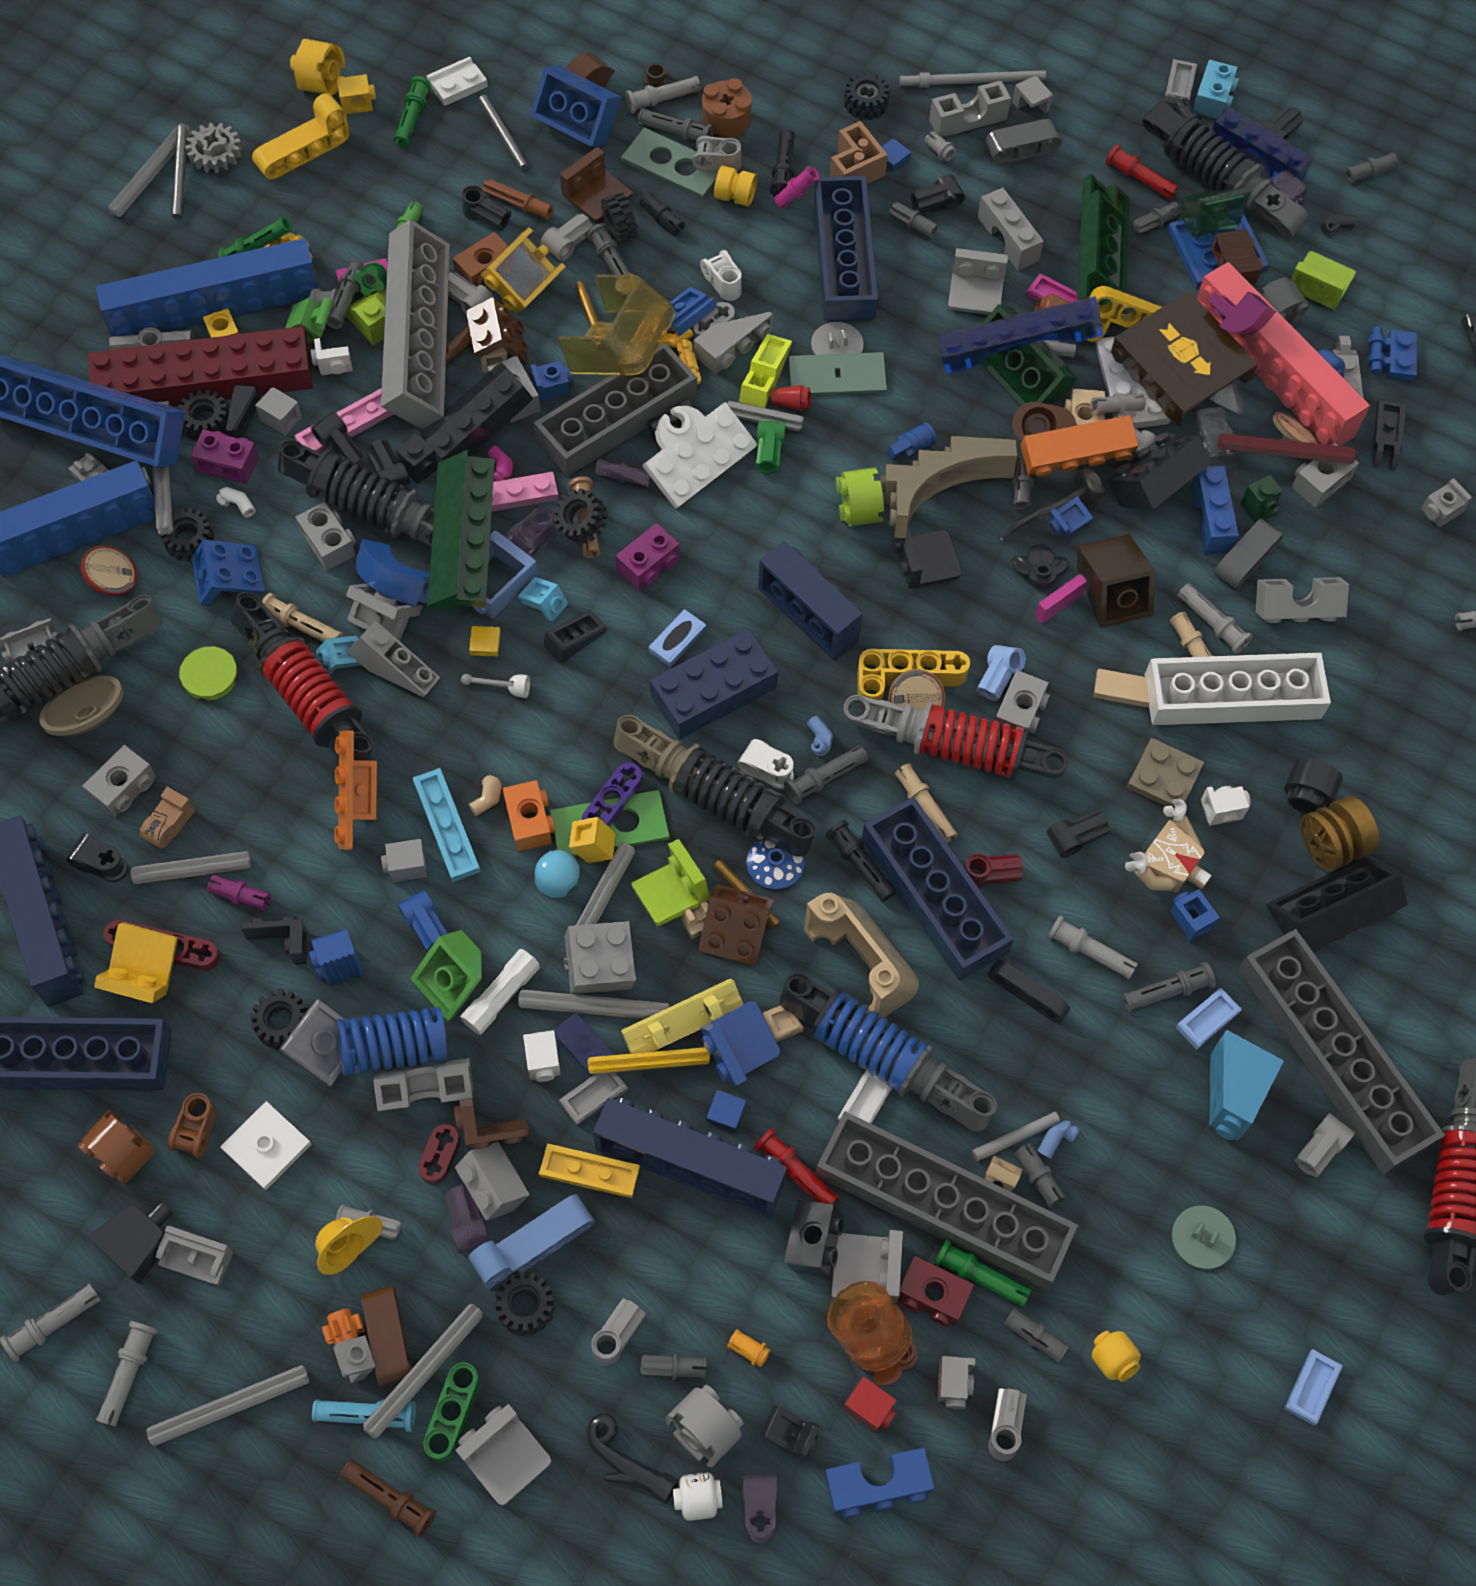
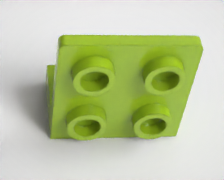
[1292,251,1356,310]
[632,839,710,926]

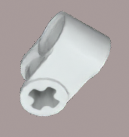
[700,250,742,301]
[737,739,794,789]

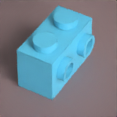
[1193,59,1239,120]

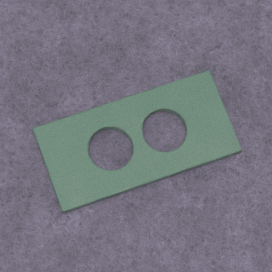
[621,128,718,199]

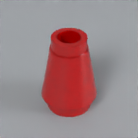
[771,384,811,411]

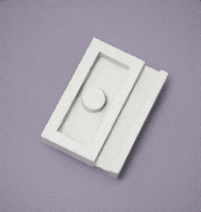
[426,57,488,106]

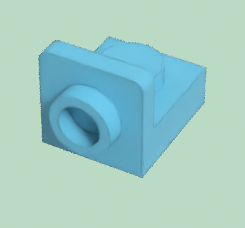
[518,577,568,622]
[316,635,361,675]

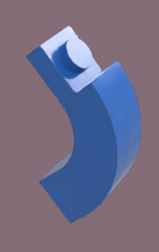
[355,539,430,606]

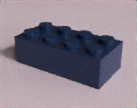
[758,540,862,661]
[650,629,778,740]

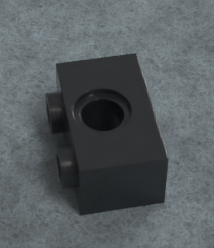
[784,1200,845,1277]

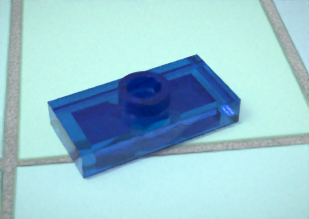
[554,1012,615,1077]

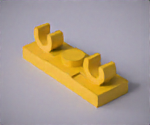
[539,1143,640,1198]

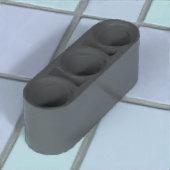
[985,119,1062,164]
[1214,519,1284,589]

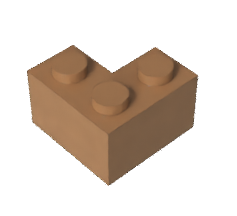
[830,121,888,184]

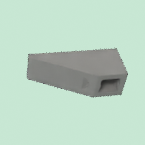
[694,312,773,375]
[347,620,440,697]

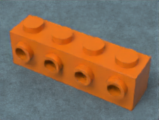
[1020,415,1139,477]

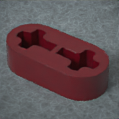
[418,1124,460,1185]

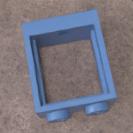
[473,530,538,619]

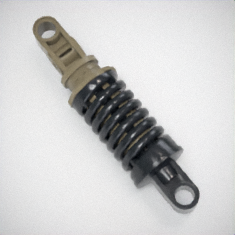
[613,715,816,857]

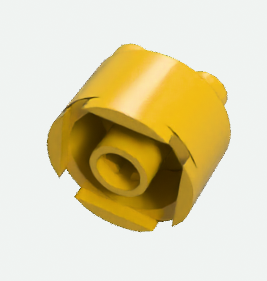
[290,39,345,95]

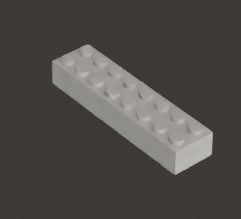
[381,219,450,429]

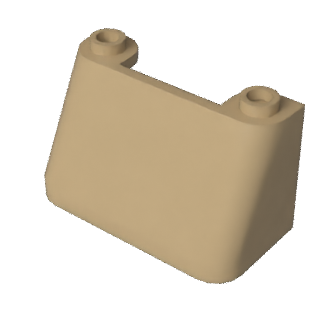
[804,893,919,1023]

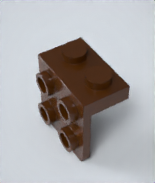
[466,297,529,365]
[454,1098,529,1148]

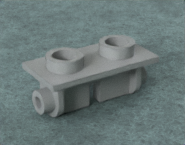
[0,618,59,663]

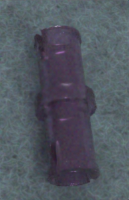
[595,458,651,488]

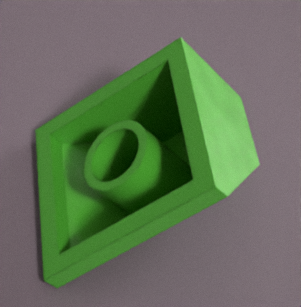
[410,930,482,1022]

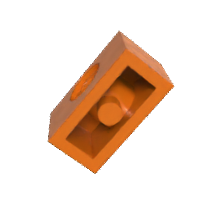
[503,780,555,852]

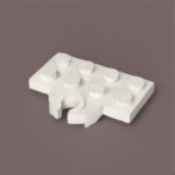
[1095,336,1170,429]
[642,402,758,509]

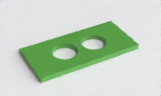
[550,790,669,857]

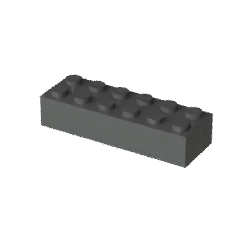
[534,342,697,477]

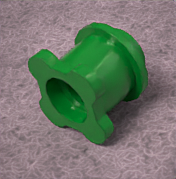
[354,262,387,296]

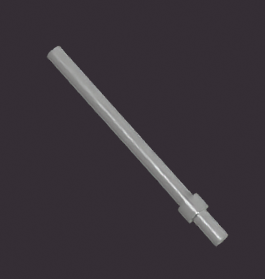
[899,70,1046,88]

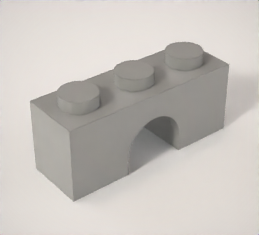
[929,80,1011,137]
[978,188,1044,271]
[1256,577,1349,623]
[373,1058,474,1111]

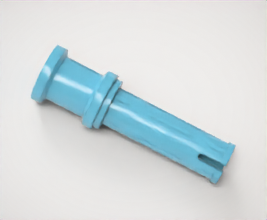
[312,1399,416,1432]

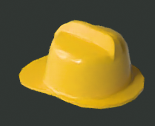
[315,1216,383,1275]

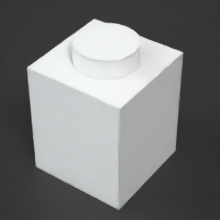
[523,1030,561,1082]

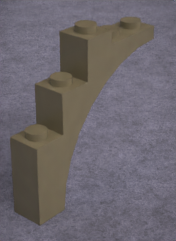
[879,436,1017,538]

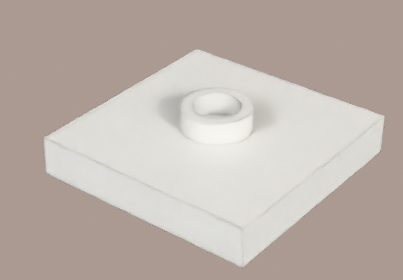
[220,1101,312,1190]

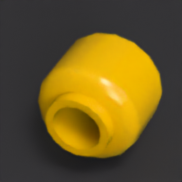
[1091,1331,1141,1382]

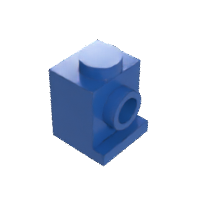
[530,361,573,402]
[1170,889,1220,943]

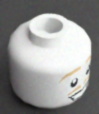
[673,1472,723,1521]

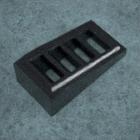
[226,385,260,439]
[544,610,607,663]

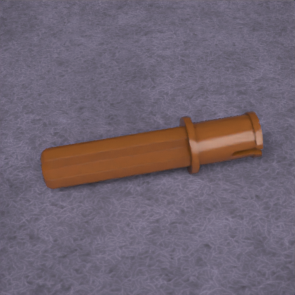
[482,179,554,221]

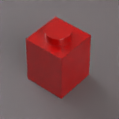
[843,1376,897,1433]

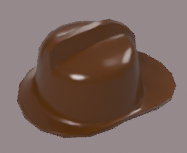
[1012,402,1077,441]

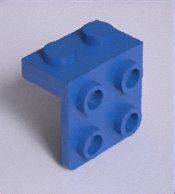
[700,1001,780,1086]

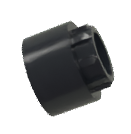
[1284,758,1343,814]

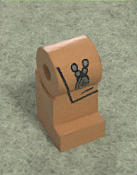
[139,787,195,849]

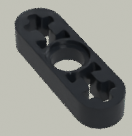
[988,959,1070,1023]

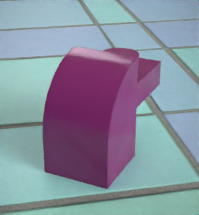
[1208,292,1276,335]

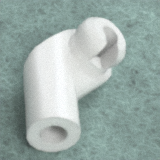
[216,487,256,518]

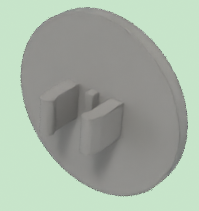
[811,322,864,355]

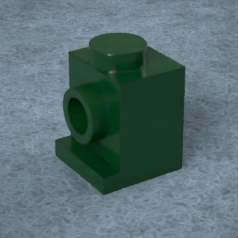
[1240,475,1283,523]

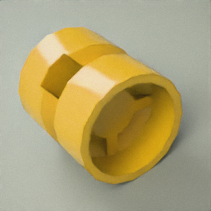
[714,165,757,207]

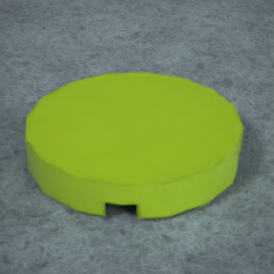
[179,646,238,701]

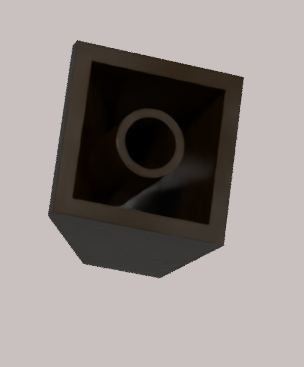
[1077,534,1155,627]

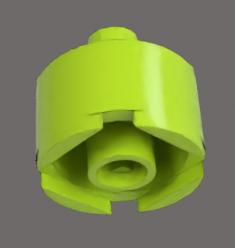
[835,467,884,527]

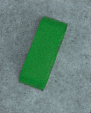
[423,1362,481,1464]

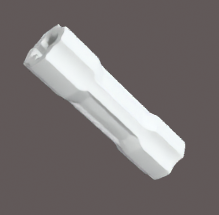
[460,949,540,1035]

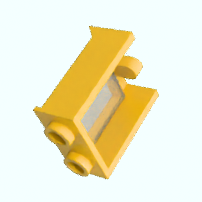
[480,227,566,313]

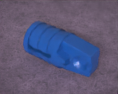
[887,422,937,461]

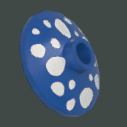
[746,838,805,891]

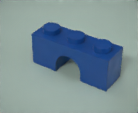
[1191,466,1239,555]
[824,1448,934,1519]

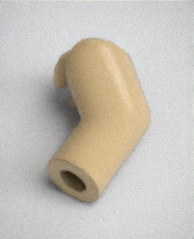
[469,775,502,816]

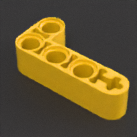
[252,93,350,180]
[1079,286,1162,342]
[857,649,970,709]

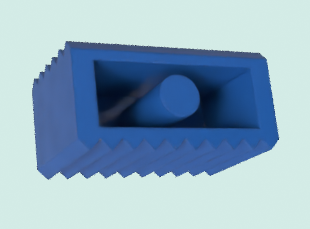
[309,929,364,987]

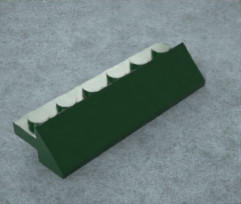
[1077,174,1129,314]
[427,450,495,611]

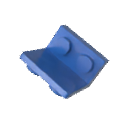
[191,540,265,606]

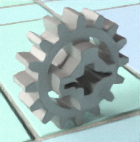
[185,123,243,173]

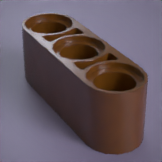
[361,1286,411,1388]

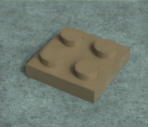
[1127,738,1204,810]

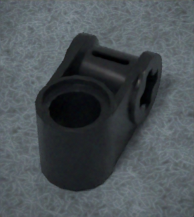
[66,833,128,882]

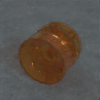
[827,1281,912,1371]

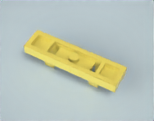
[621,978,743,1054]

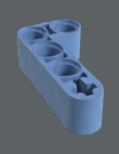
[468,1194,595,1292]

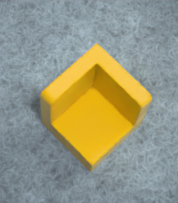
[569,817,616,863]

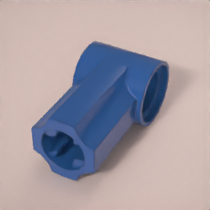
[397,890,448,953]

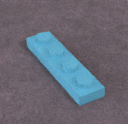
[413,768,480,882]

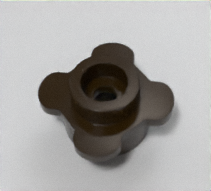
[643,63,669,87]

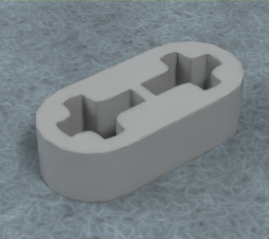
[692,302,735,339]

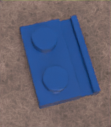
[652,287,717,336]

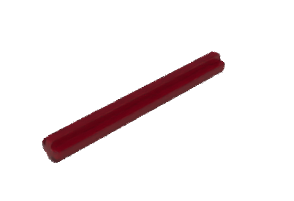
[1218,433,1356,464]

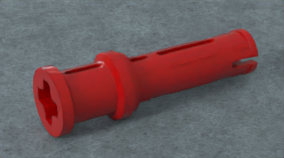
[1105,144,1179,201]
[753,1128,839,1204]

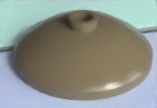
[39,676,124,737]

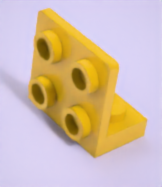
[94,922,178,1003]

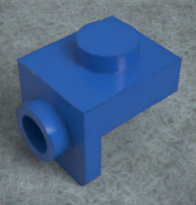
[1049,496,1093,539]

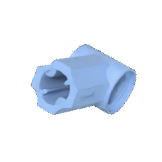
[976,645,1026,702]

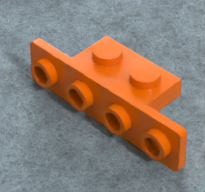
[334,730,377,850]

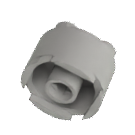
[665,1385,743,1467]

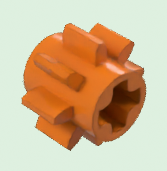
[322,1309,365,1345]

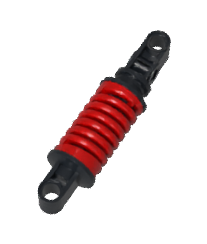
[230,592,374,761]

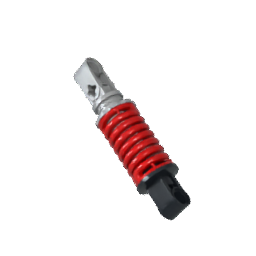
[844,695,1068,781]

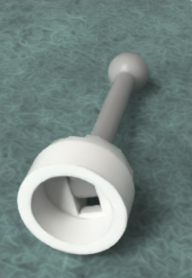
[461,674,530,698]

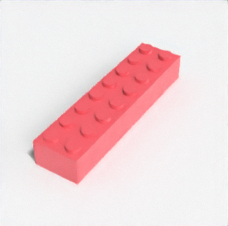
[1197,262,1370,446]

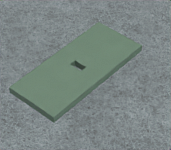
[789,352,887,395]

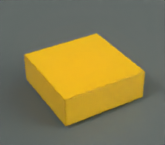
[469,626,501,657]

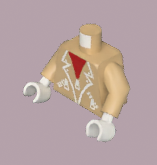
[1125,799,1212,892]

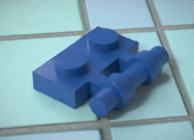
[1368,326,1417,381]

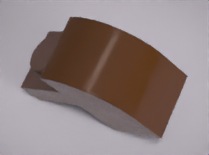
[566,53,615,88]

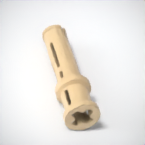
[262,593,343,642]

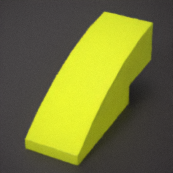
[739,334,792,408]

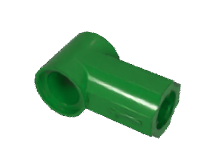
[756,420,786,474]

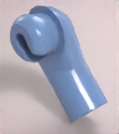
[807,716,833,756]
[1037,1120,1079,1159]

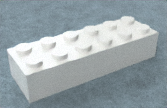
[1145,653,1331,725]

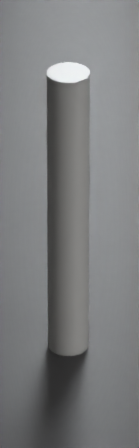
[972,1112,1060,1162]

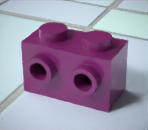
[190,430,259,484]
[616,523,679,591]

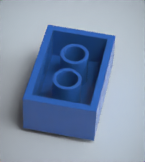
[530,65,621,147]

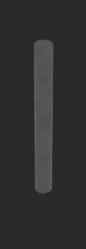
[479,95,530,172]
[172,126,188,219]

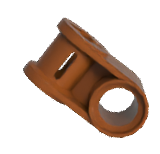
[168,1093,218,1158]

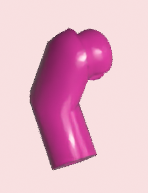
[488,446,513,481]

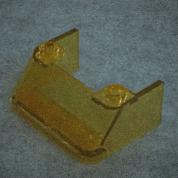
[559,273,675,375]

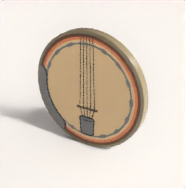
[1273,412,1318,444]

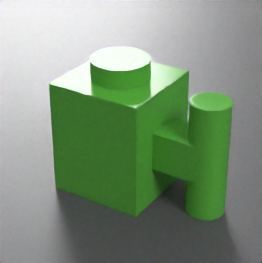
[285,297,333,344]

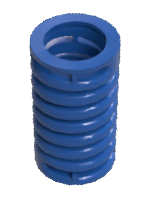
[337,1007,447,1076]

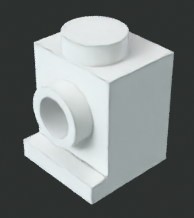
[1201,786,1251,826]

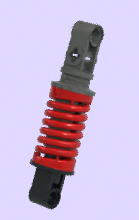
[1423,1057,1476,1296]

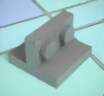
[346,583,423,641]

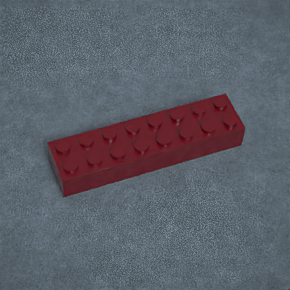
[88,326,313,407]

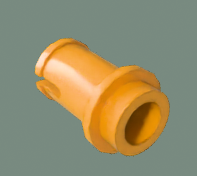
[727,1329,771,1367]

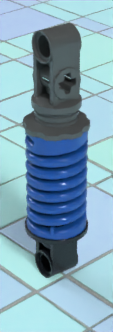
[779,973,997,1132]

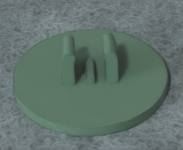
[1171,1205,1236,1270]

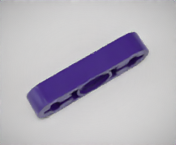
[582,762,642,827]

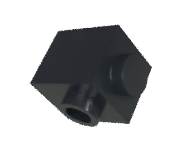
[396,434,438,484]

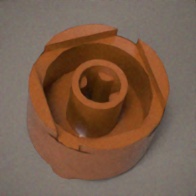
[702,78,752,139]
[78,1110,157,1184]

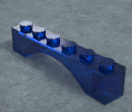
[938,296,1103,374]

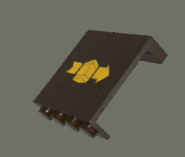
[1111,291,1258,426]

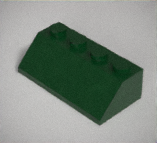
[965,304,1079,406]

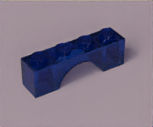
[1212,107,1313,193]

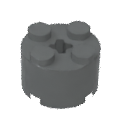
[1262,277,1310,328]

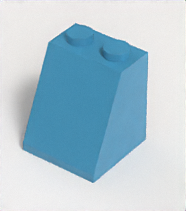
[1209,1030,1284,1141]

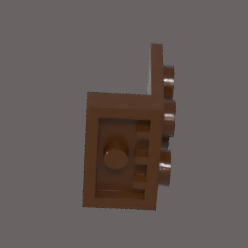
[560,147,632,223]
[699,884,774,966]

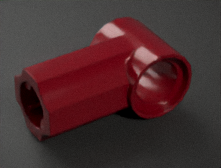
[964,853,1023,889]

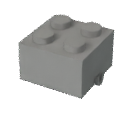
[564,921,636,994]

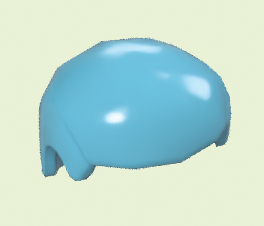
[534,850,580,898]

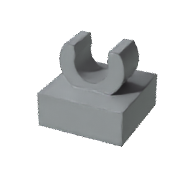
[68,452,108,482]

